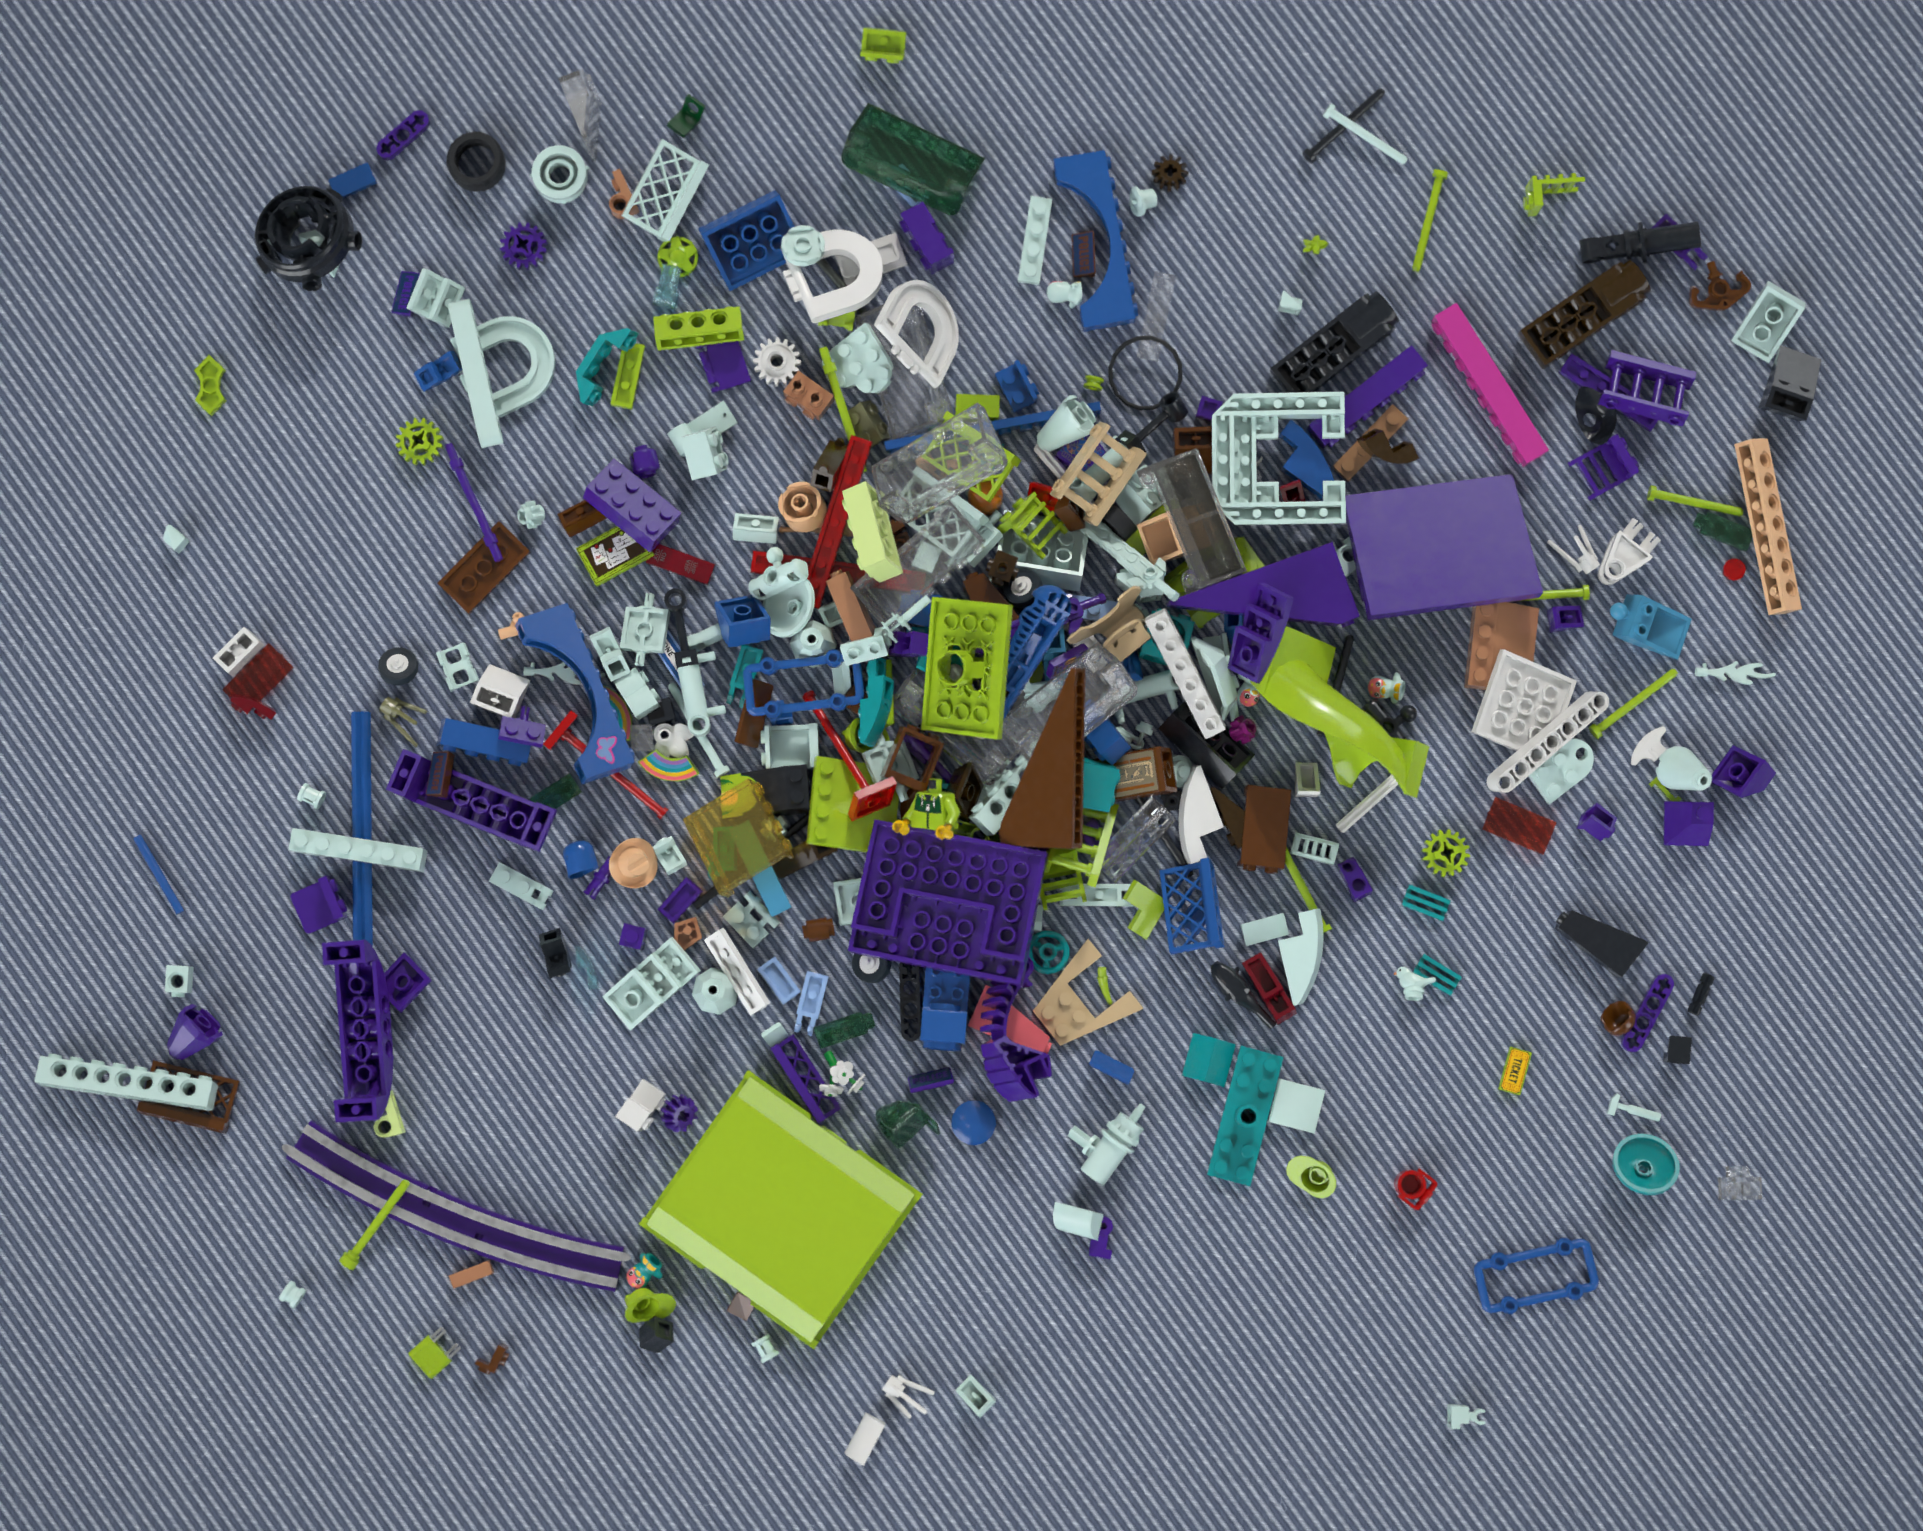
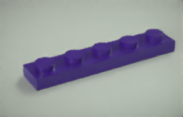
[1558,353,1658,432]

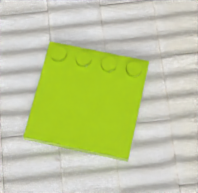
[806,756,899,853]

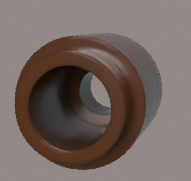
[802,917,835,942]

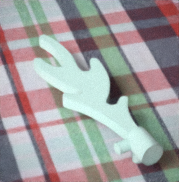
[1695,661,1776,685]
[523,662,605,685]

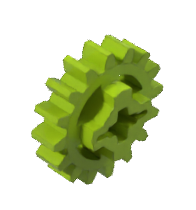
[395,418,444,466]
[1421,829,1470,877]

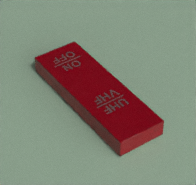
[646,544,715,585]

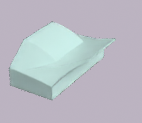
[832,662,852,696]

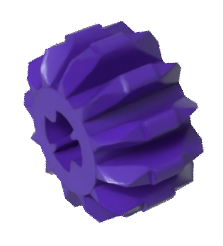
[660,1094,699,1133]

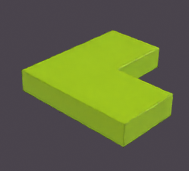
[1122,880,1164,940]

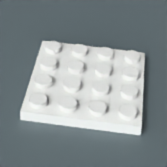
[1471,649,1577,758]

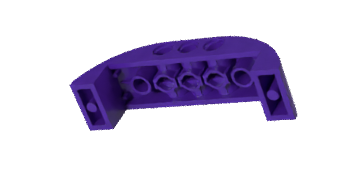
[385,749,558,852]
[322,940,393,1123]

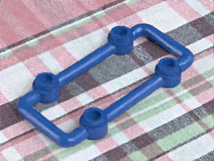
[743,649,864,719]
[1474,1238,1599,1314]

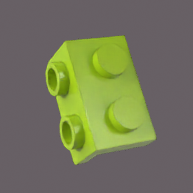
[860,27,907,64]

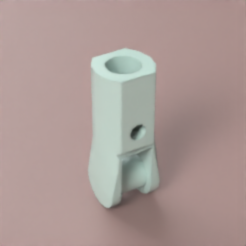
[687,623,723,653]

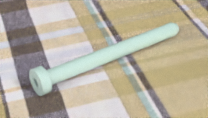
[1323,103,1408,164]

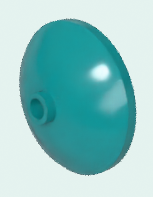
[1612,1134,1680,1195]

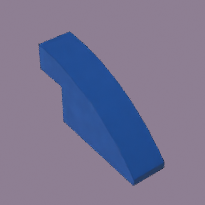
[1279,420,1334,501]

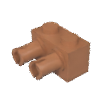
[783,371,835,421]

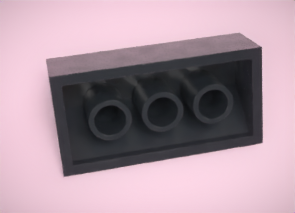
[1158,700,1255,789]

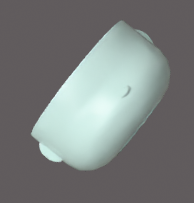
[530,145,590,204]

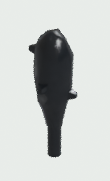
[1211,961,1277,1029]

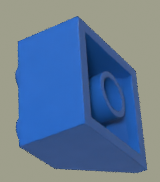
[714,595,771,647]

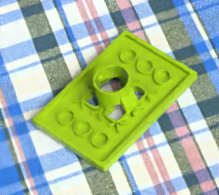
[921,597,1013,740]

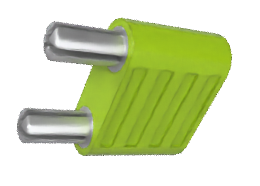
[408,1327,461,1379]

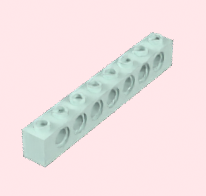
[34,1053,218,1111]

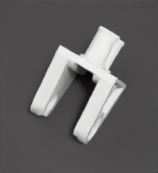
[1598,518,1661,585]

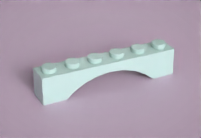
[288,828,428,873]

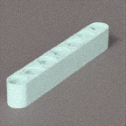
[448,299,503,448]

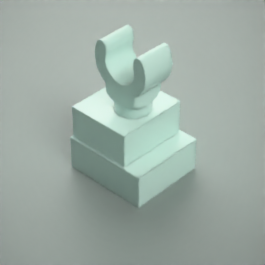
[1447,1404,1486,1429]

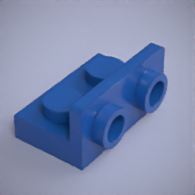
[994,360,1039,413]

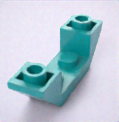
[576,328,639,407]

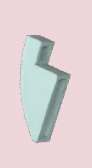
[1278,908,1324,1006]

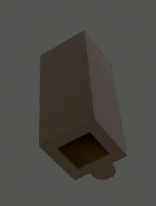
[810,438,848,492]

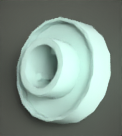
[1172,755,1192,787]

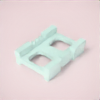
[436,642,479,692]

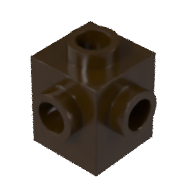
[986,550,1019,587]

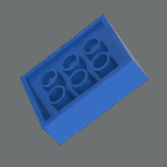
[698,190,795,291]

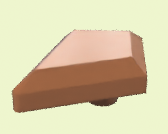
[674,917,702,951]

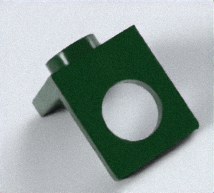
[667,94,706,138]

